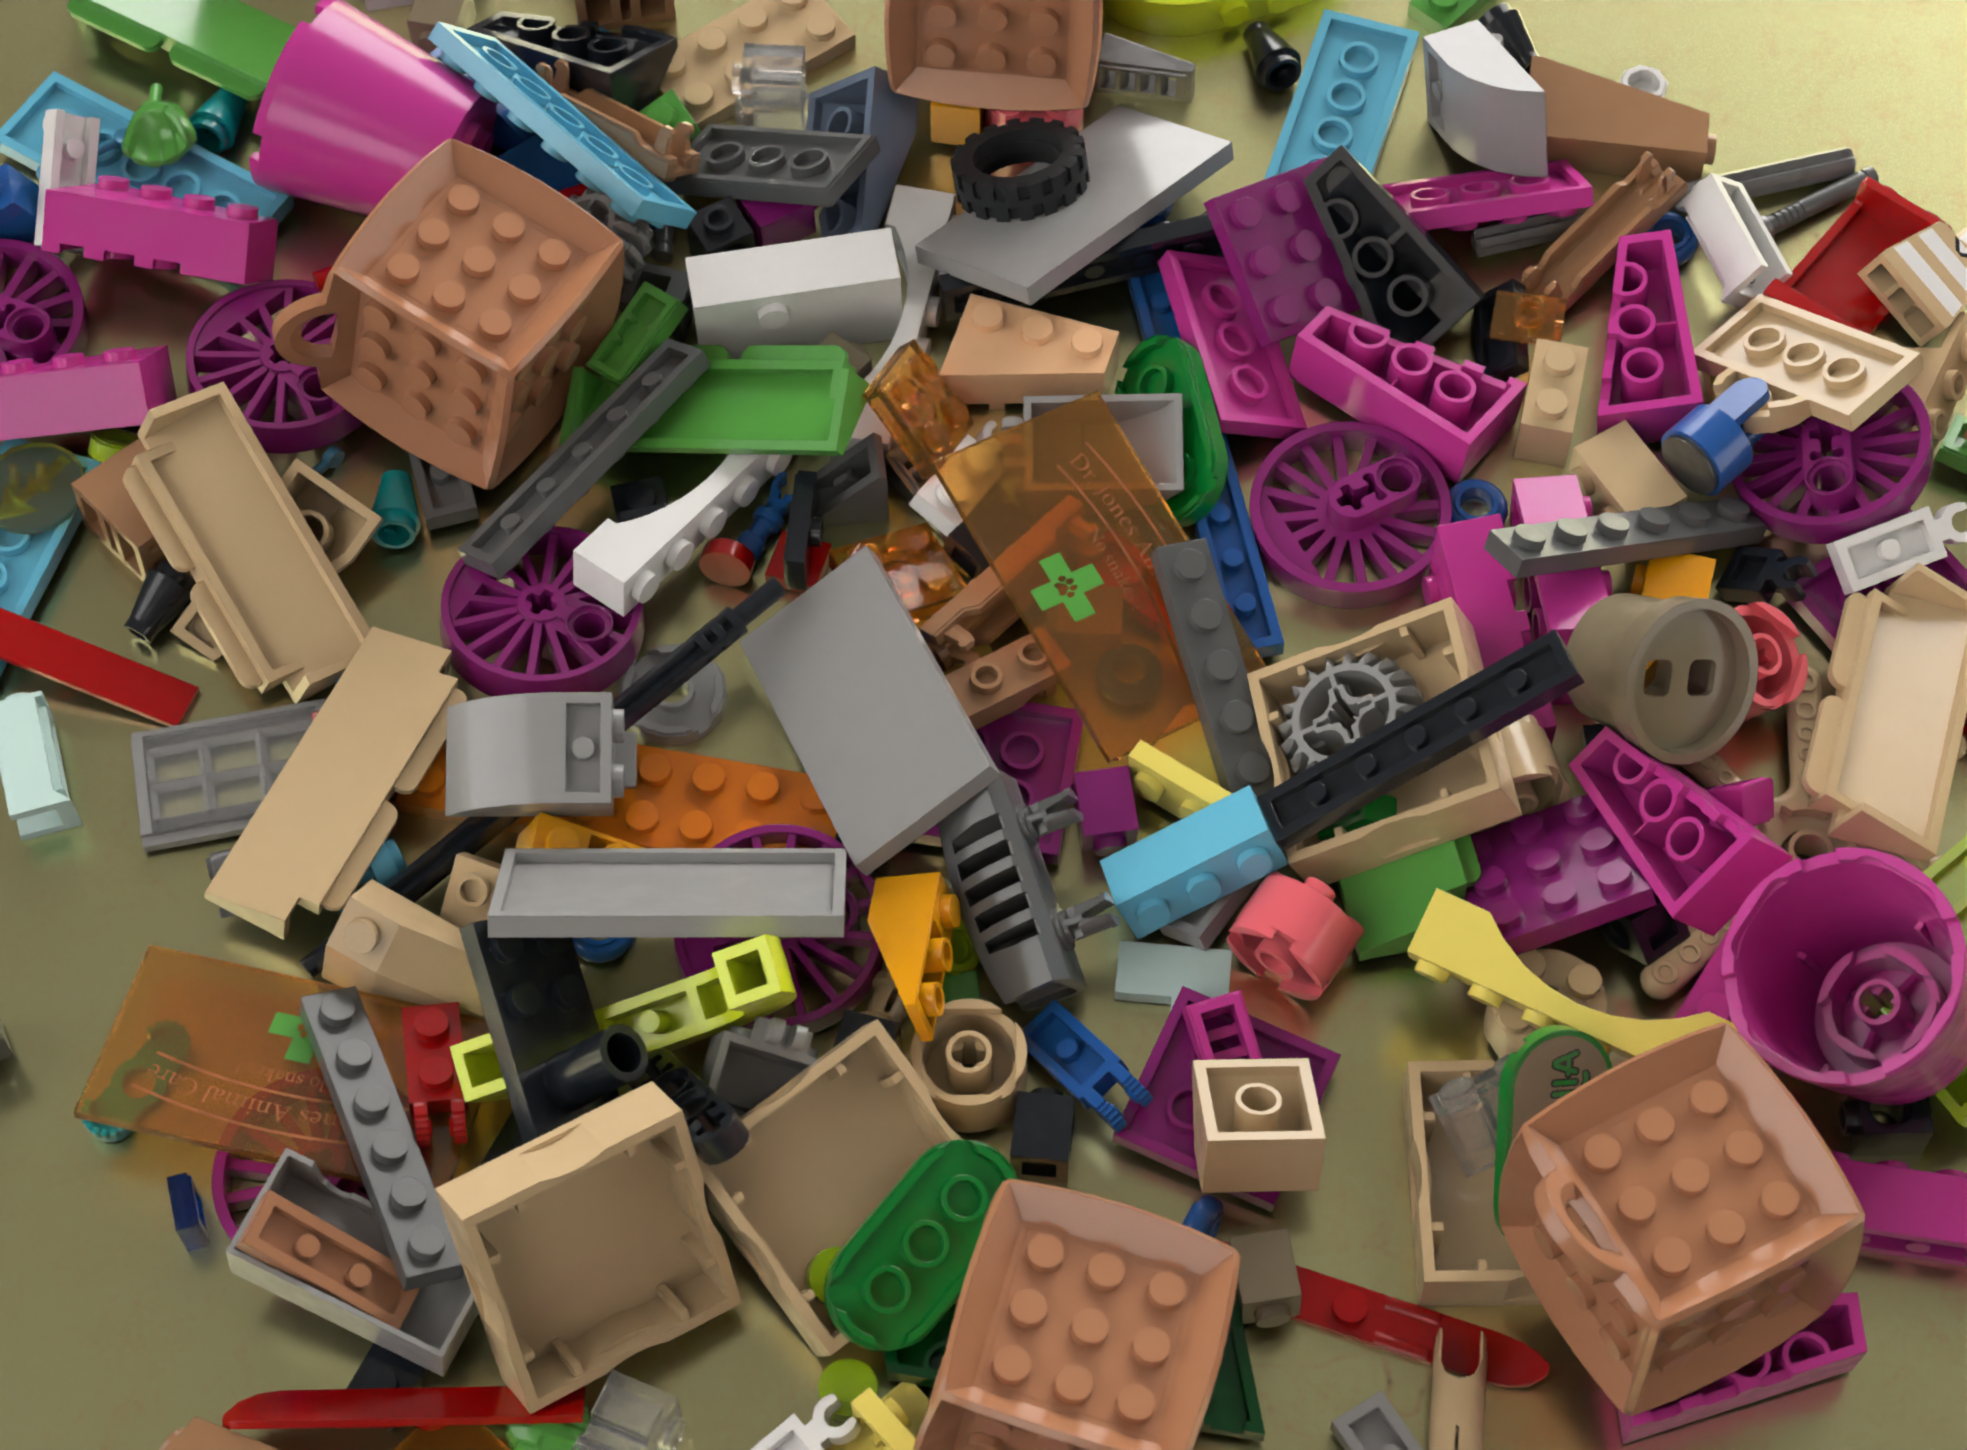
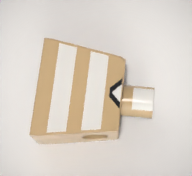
[1857,221,1967,347]

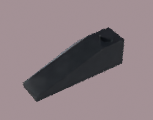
[1303,145,1487,346]

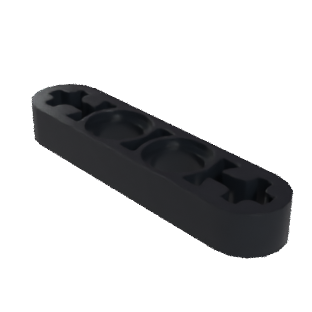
[628,1048,749,1165]

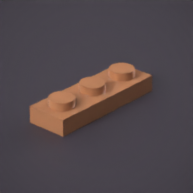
[235,1190,421,1330]

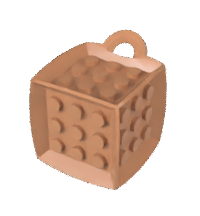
[884,0,1103,111]
[272,139,624,490]
[1498,1022,1865,1416]
[913,1179,1241,1450]

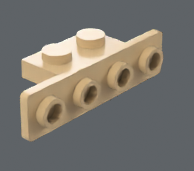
[1883,312,1967,484]

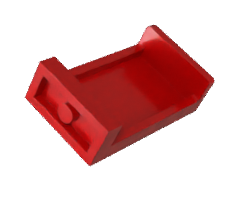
[1763,176,1952,336]

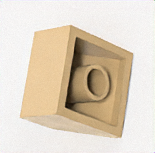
[1192,1058,1326,1193]

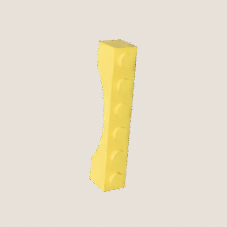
[1407,888,1739,1059]

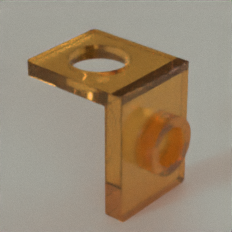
[1490,290,1567,344]

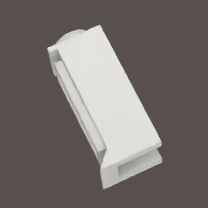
[1676,173,1793,308]

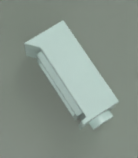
[0,690,83,841]

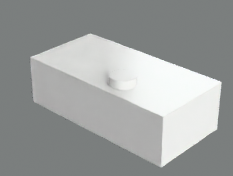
[685,227,903,359]

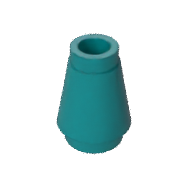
[189,88,249,154]
[372,470,421,549]

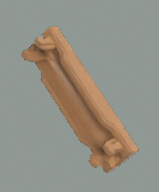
[535,59,701,182]
[1520,151,1688,328]
[919,497,1103,672]
[945,627,1071,730]

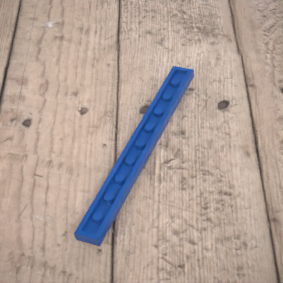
[1126,214,1284,661]

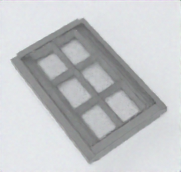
[131,698,326,852]

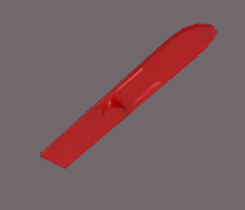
[0,608,199,727]
[1217,1239,1550,1389]
[222,1386,586,1431]

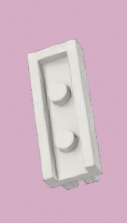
[34,109,101,255]

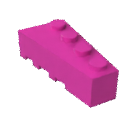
[41,175,278,285]
[1597,229,1704,443]
[0,345,177,441]
[1509,474,1613,705]

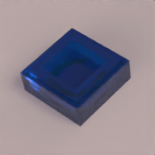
[166,1172,210,1252]

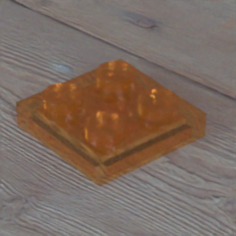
[862,339,974,480]
[829,522,967,623]

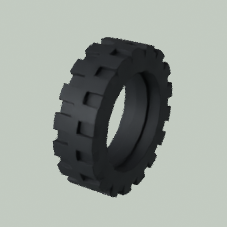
[950,118,1090,222]

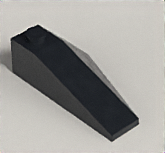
[467,11,678,112]

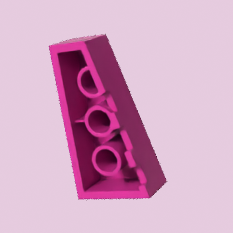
[1289,306,1528,483]
[1422,513,1557,745]
[1568,726,1793,936]
[1618,1292,1867,1444]

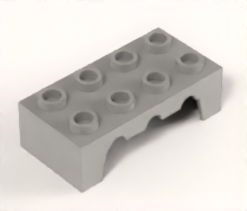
[226,1147,479,1377]

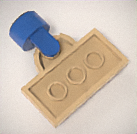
[1661,294,1924,496]

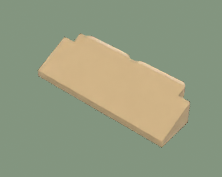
[122,381,370,704]
[1801,562,1967,862]
[204,626,467,940]

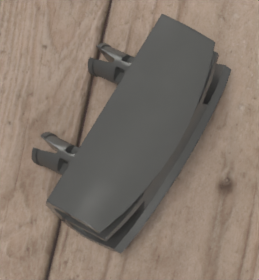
[937,769,1120,1012]

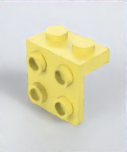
[1128,706,1232,819]

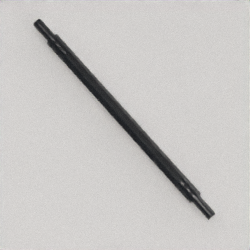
[299,577,786,979]

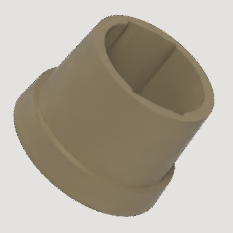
[1567,593,1758,765]

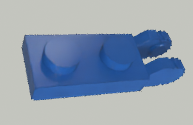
[1022,999,1154,1133]

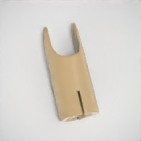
[1428,1328,1488,1450]

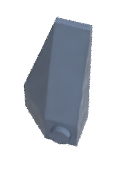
[806,66,919,237]

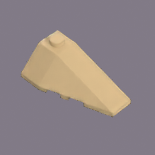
[170,458,384,663]
[321,879,489,1029]

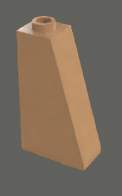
[1528,55,1717,182]

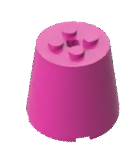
[250,0,497,216]
[1721,847,1967,1105]

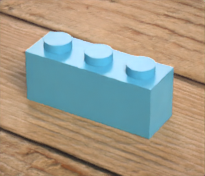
[1100,785,1288,939]

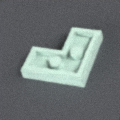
[1114,940,1232,1011]

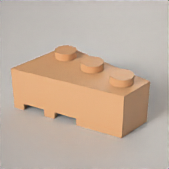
[939,294,1120,410]

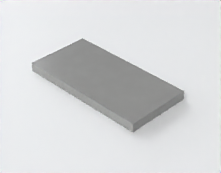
[915,105,1234,305]
[739,546,1001,876]
[487,848,847,938]

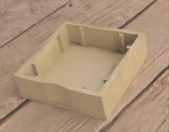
[1247,597,1522,885]
[696,1019,963,1357]
[1402,1057,1629,1307]
[435,1081,742,1414]

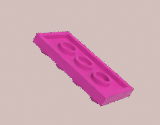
[1382,159,1593,232]
[1157,250,1307,439]

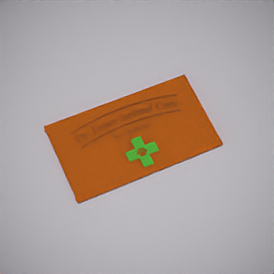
[931,390,1266,764]
[73,944,489,1188]

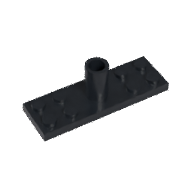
[459,920,648,1144]

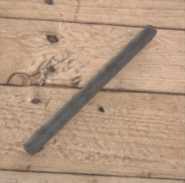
[1471,147,1857,257]

